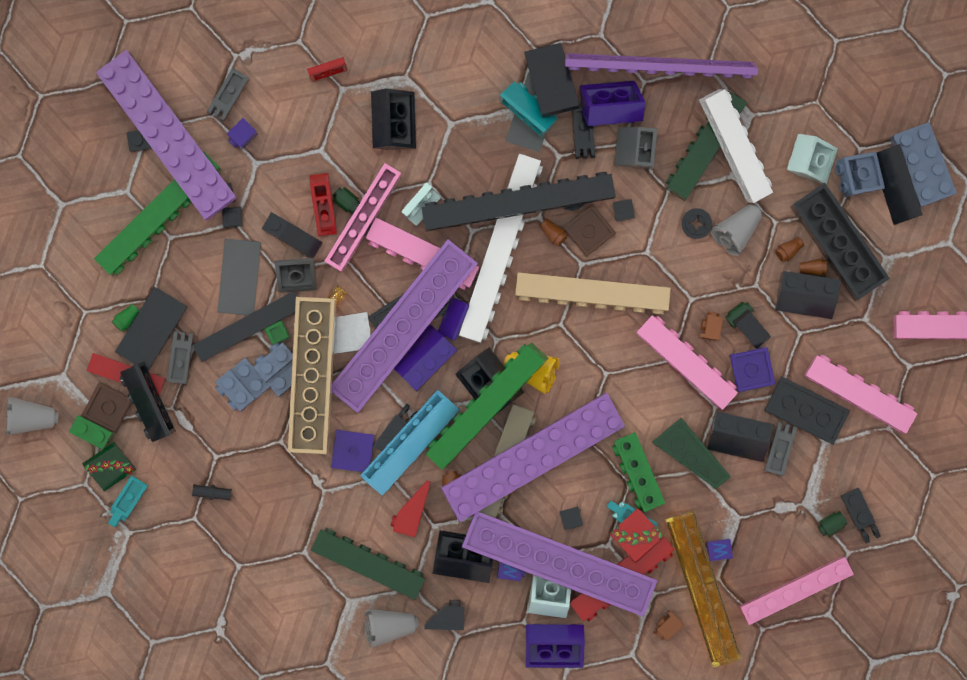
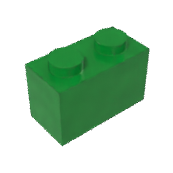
[69,415,115,450]

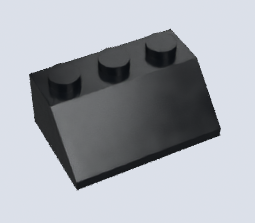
[371,88,416,150]
[775,271,841,319]
[455,347,524,415]
[707,411,774,462]
[432,530,493,583]
[424,600,465,630]

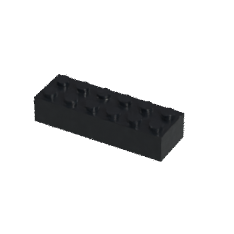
[790,183,890,301]

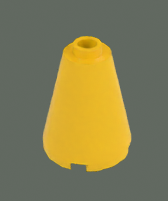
[504,352,560,394]

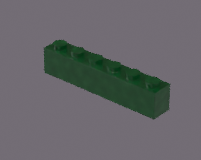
[665,91,747,201]
[310,528,426,600]

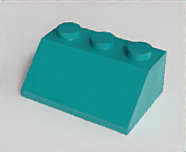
[499,81,558,138]

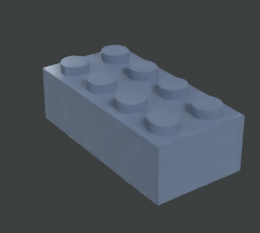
[890,122,957,208]

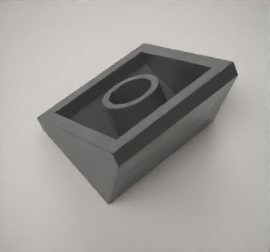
[275,258,317,292]

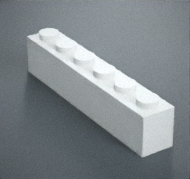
[699,89,773,203]

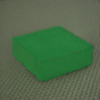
[264,320,290,345]

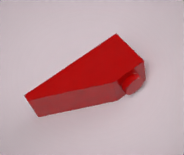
[310,173,337,236]
[390,480,431,537]

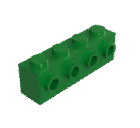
[612,432,665,512]

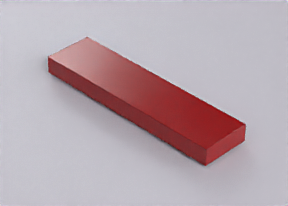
[87,353,166,395]

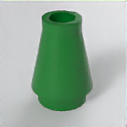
[111,304,139,332]

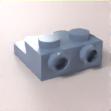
[835,152,885,197]
[254,342,293,397]
[215,358,270,412]

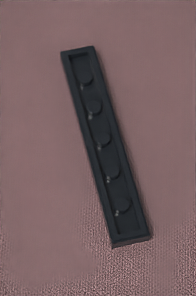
[192,291,297,362]

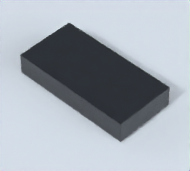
[734,309,771,349]

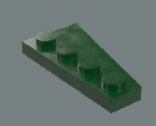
[652,418,731,489]

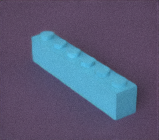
[360,390,460,496]

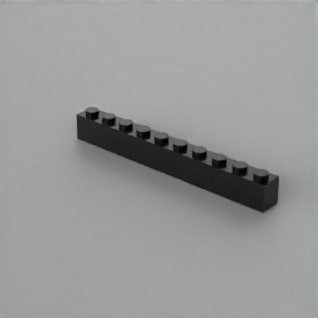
[421,172,616,232]

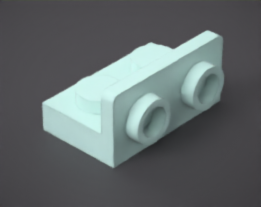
[401,182,441,226]

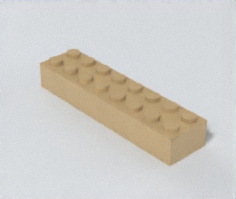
[288,297,336,454]

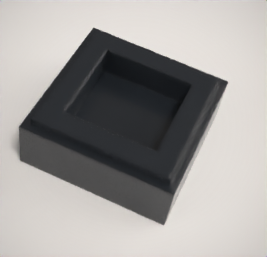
[613,199,635,222]
[222,207,243,228]
[559,507,583,530]

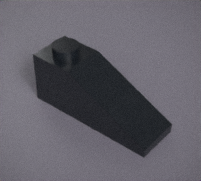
[262,212,323,258]

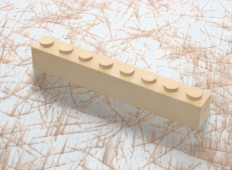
[515,272,671,315]

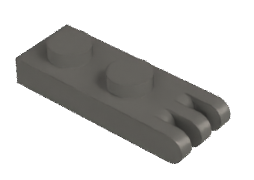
[207,68,249,122]
[167,330,194,384]
[764,421,797,476]

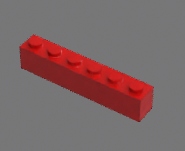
[570,537,674,622]

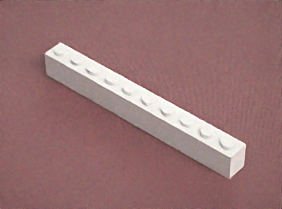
[459,154,543,343]

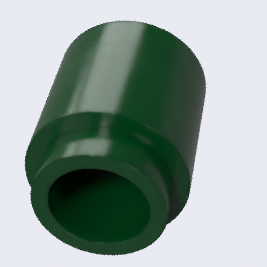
[333,187,360,214]
[725,301,754,329]
[818,511,848,538]

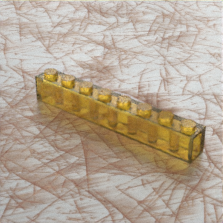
[666,511,742,667]

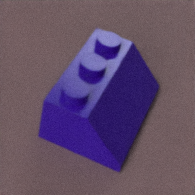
[580,81,645,126]
[394,324,457,392]
[526,624,585,668]

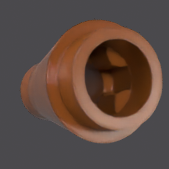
[540,218,568,246]
[775,237,804,263]
[800,258,827,277]

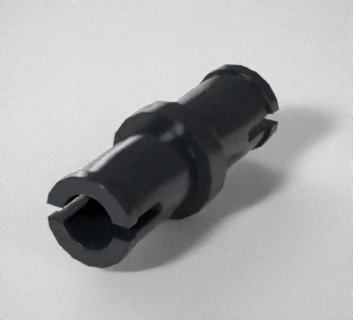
[192,484,232,501]

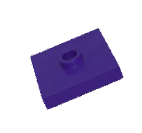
[729,347,775,392]
[331,430,374,472]

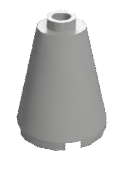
[711,204,763,256]
[6,397,58,435]
[364,609,419,648]

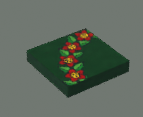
[82,442,136,491]

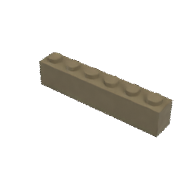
[478,404,537,519]

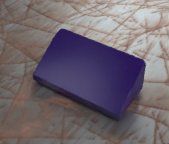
[438,297,469,340]

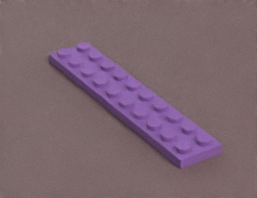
[96,50,237,221]
[565,53,758,78]
[332,239,478,413]
[440,393,625,522]
[462,512,658,617]

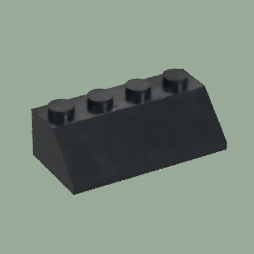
[120,362,176,442]

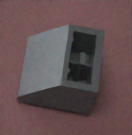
[614,127,657,170]

